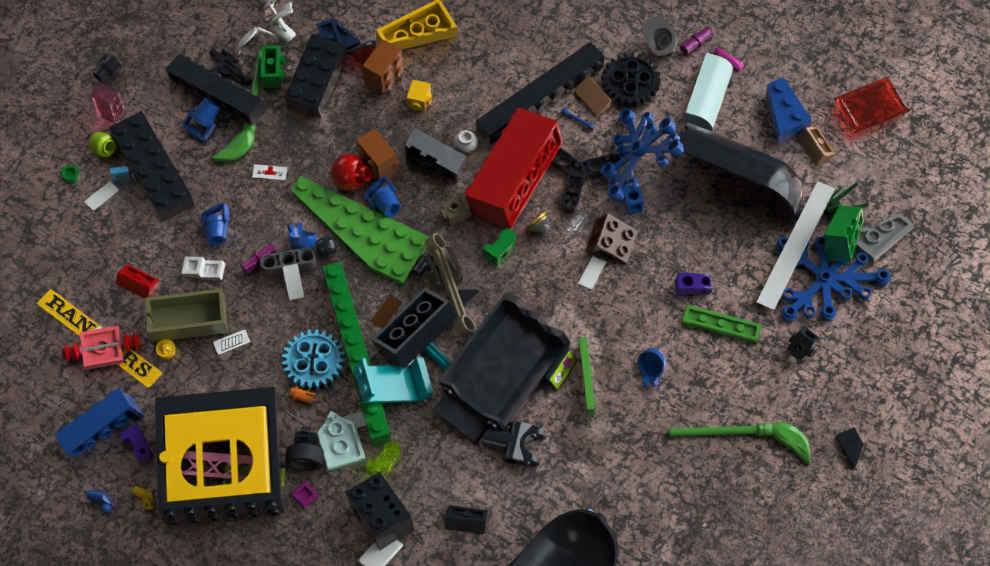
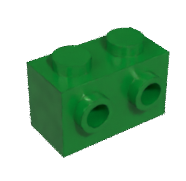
[261,45,285,88]

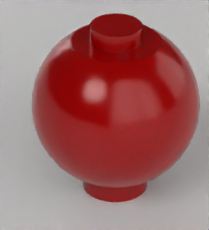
[330,154,372,191]

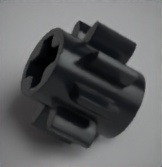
[294,427,316,445]

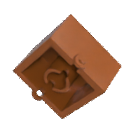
[361,40,404,95]
[356,128,400,180]

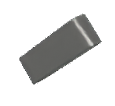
[260,248,317,278]

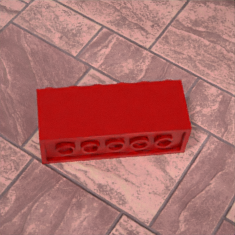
[465,108,563,229]

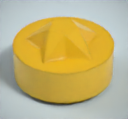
[156,339,176,360]

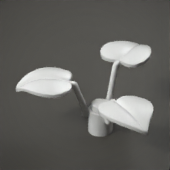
[237,0,296,56]

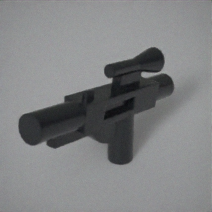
[209,47,252,86]

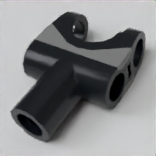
[484,421,547,467]

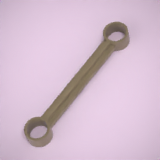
[425,233,475,337]

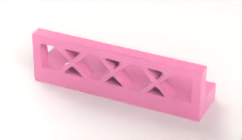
[181,451,253,480]

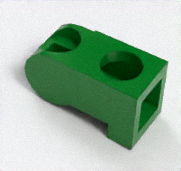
[483,229,516,267]

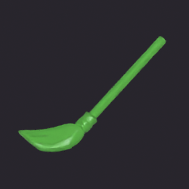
[210,51,261,162]
[669,422,810,465]

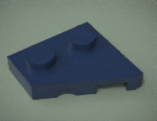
[316,18,361,50]

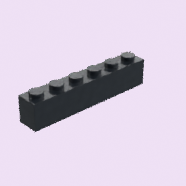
[165,54,267,126]

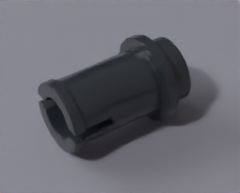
[411,252,434,277]

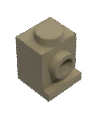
[440,193,470,226]

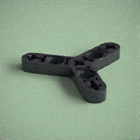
[551,147,621,214]

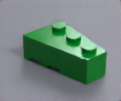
[824,205,864,262]

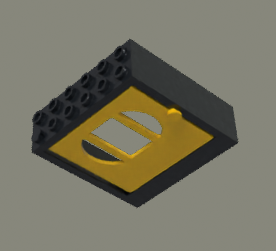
[155,387,285,526]

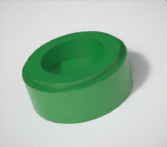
[60,165,80,184]

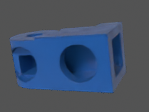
[623,177,644,215]

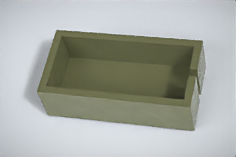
[145,289,228,342]

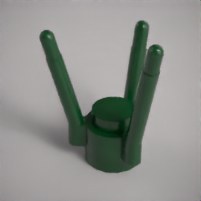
[824,183,869,217]

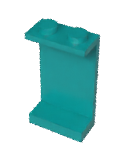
[354,358,433,403]

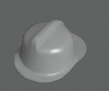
[643,16,677,56]

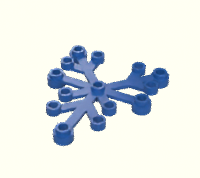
[600,108,684,202]
[776,236,891,323]

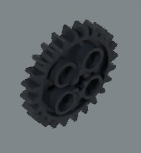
[601,52,661,108]

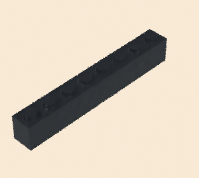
[476,42,604,144]

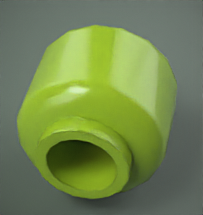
[89,132,116,158]

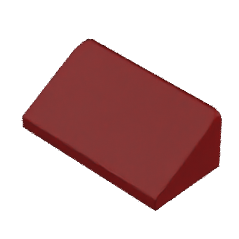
[116,264,160,298]

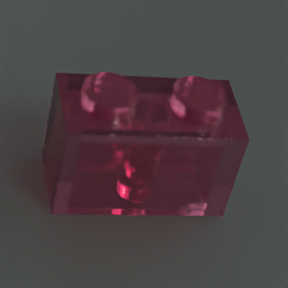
[91,82,125,124]

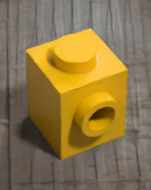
[407,80,432,111]

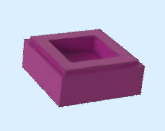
[291,481,319,510]

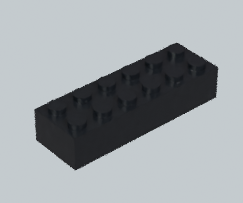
[108,111,195,222]

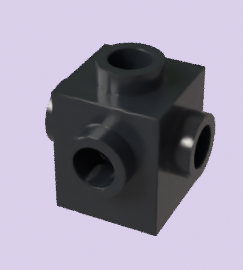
[786,327,821,361]

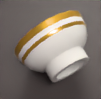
[453,130,480,156]

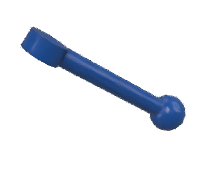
[561,108,595,131]

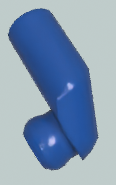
[87,490,114,513]

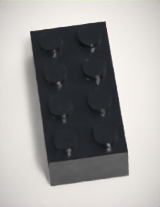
[284,34,348,117]
[371,288,458,369]

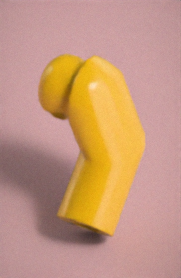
[132,485,156,510]

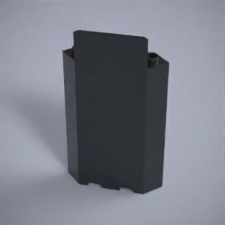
[433,292,571,445]

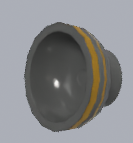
[526,210,551,235]

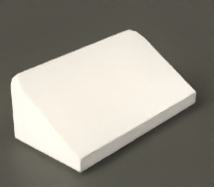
[358,540,403,566]

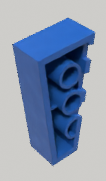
[55,388,145,458]

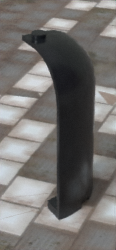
[671,123,803,226]
[509,509,619,566]

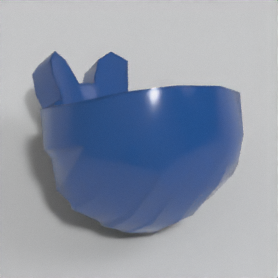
[287,222,317,250]
[637,348,667,387]

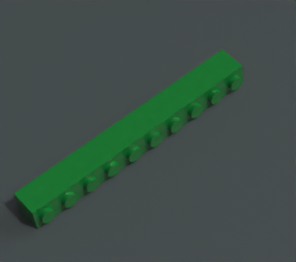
[323,262,391,447]

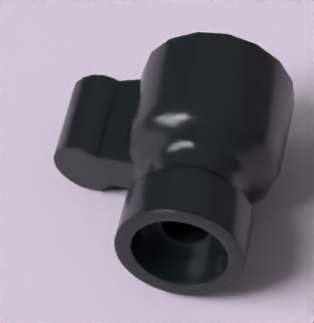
[92,53,122,83]

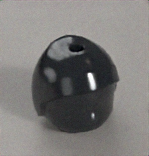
[316,236,337,257]

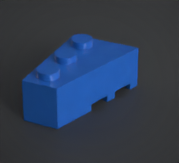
[765,77,812,145]

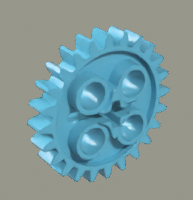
[282,329,345,391]

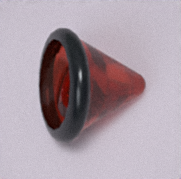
[348,40,377,66]

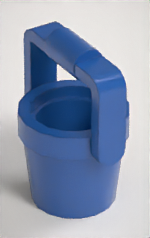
[183,98,220,141]
[364,176,401,217]
[201,203,229,245]

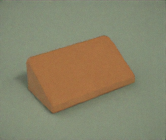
[574,76,611,117]
[798,126,836,164]

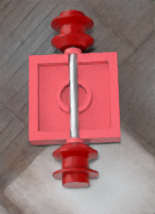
[61,326,141,370]

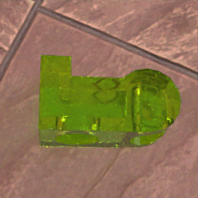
[366,441,401,478]

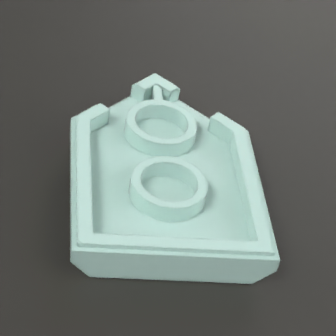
[317,411,366,471]

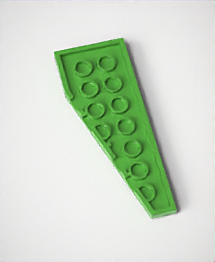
[291,175,429,286]

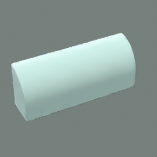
[684,53,733,130]

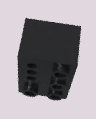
[345,472,415,550]

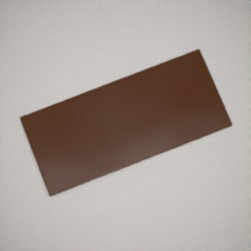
[371,295,402,328]

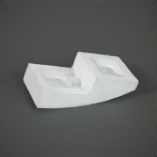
[181,257,225,281]

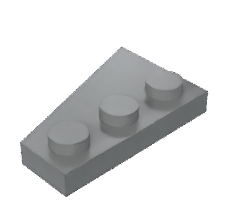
[856,213,914,262]

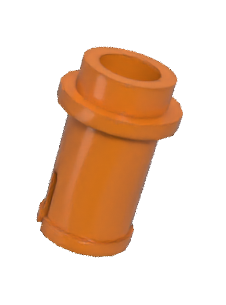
[289,386,315,405]

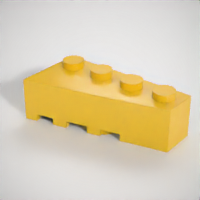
[376,0,457,50]

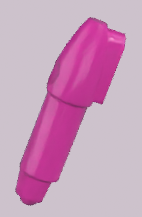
[715,47,744,70]

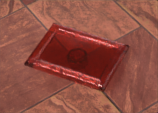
[834,76,910,133]

